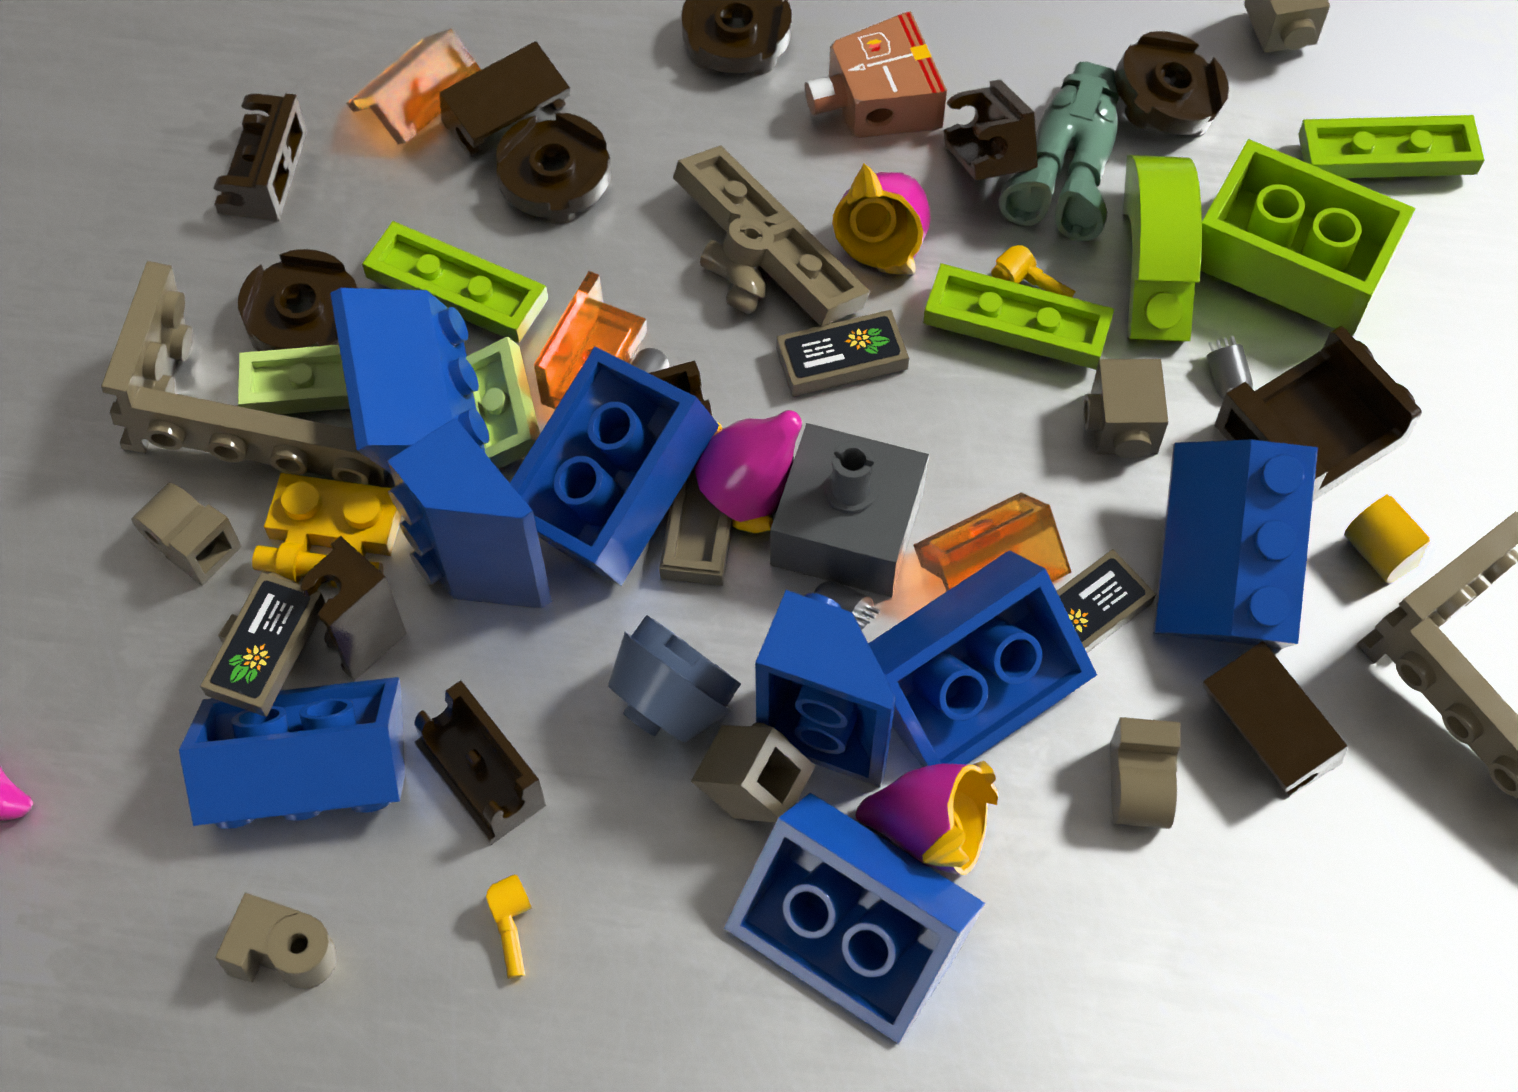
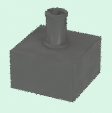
[770,423,929,598]

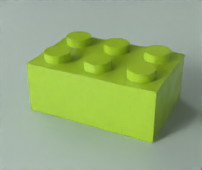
[1201,139,1416,336]

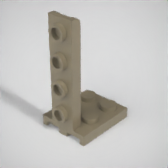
[101,261,389,487]
[1357,511,1518,800]

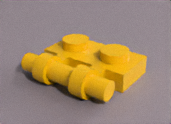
[252,473,402,589]

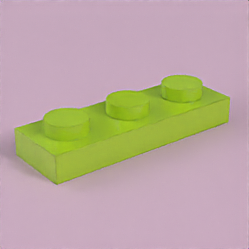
[1298,115,1485,178]
[362,221,548,343]
[923,263,1114,370]

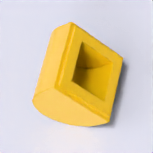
[1344,494,1430,583]

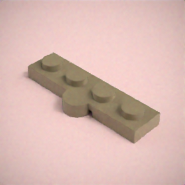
[673,145,870,327]

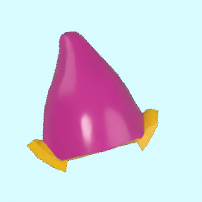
[832,163,930,275]
[694,410,802,533]
[855,760,998,875]

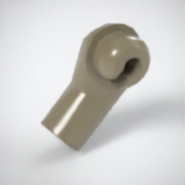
[700,240,767,314]

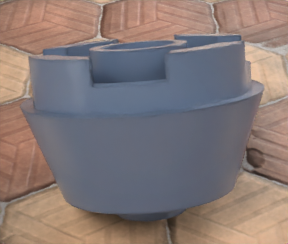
[608,615,741,743]

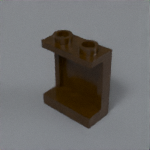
[1214,326,1422,501]

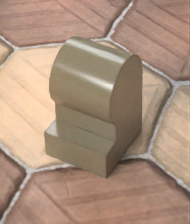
[131,482,242,586]
[1110,717,1181,829]
[215,893,337,989]

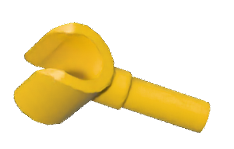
[991,245,1076,298]
[486,875,532,979]

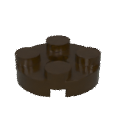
[681,0,792,75]
[1115,31,1229,136]
[496,113,612,224]
[238,249,358,351]

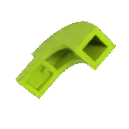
[1123,155,1202,341]

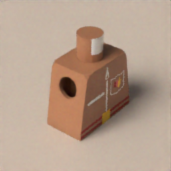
[805,11,947,138]

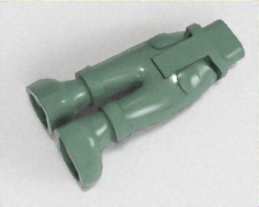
[998,61,1120,241]

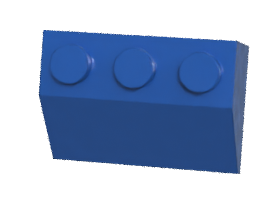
[330,288,489,473]
[510,346,720,586]
[387,418,552,609]
[1153,440,1318,649]
[868,550,1097,767]
[755,590,896,787]
[179,677,405,829]
[724,792,986,1044]

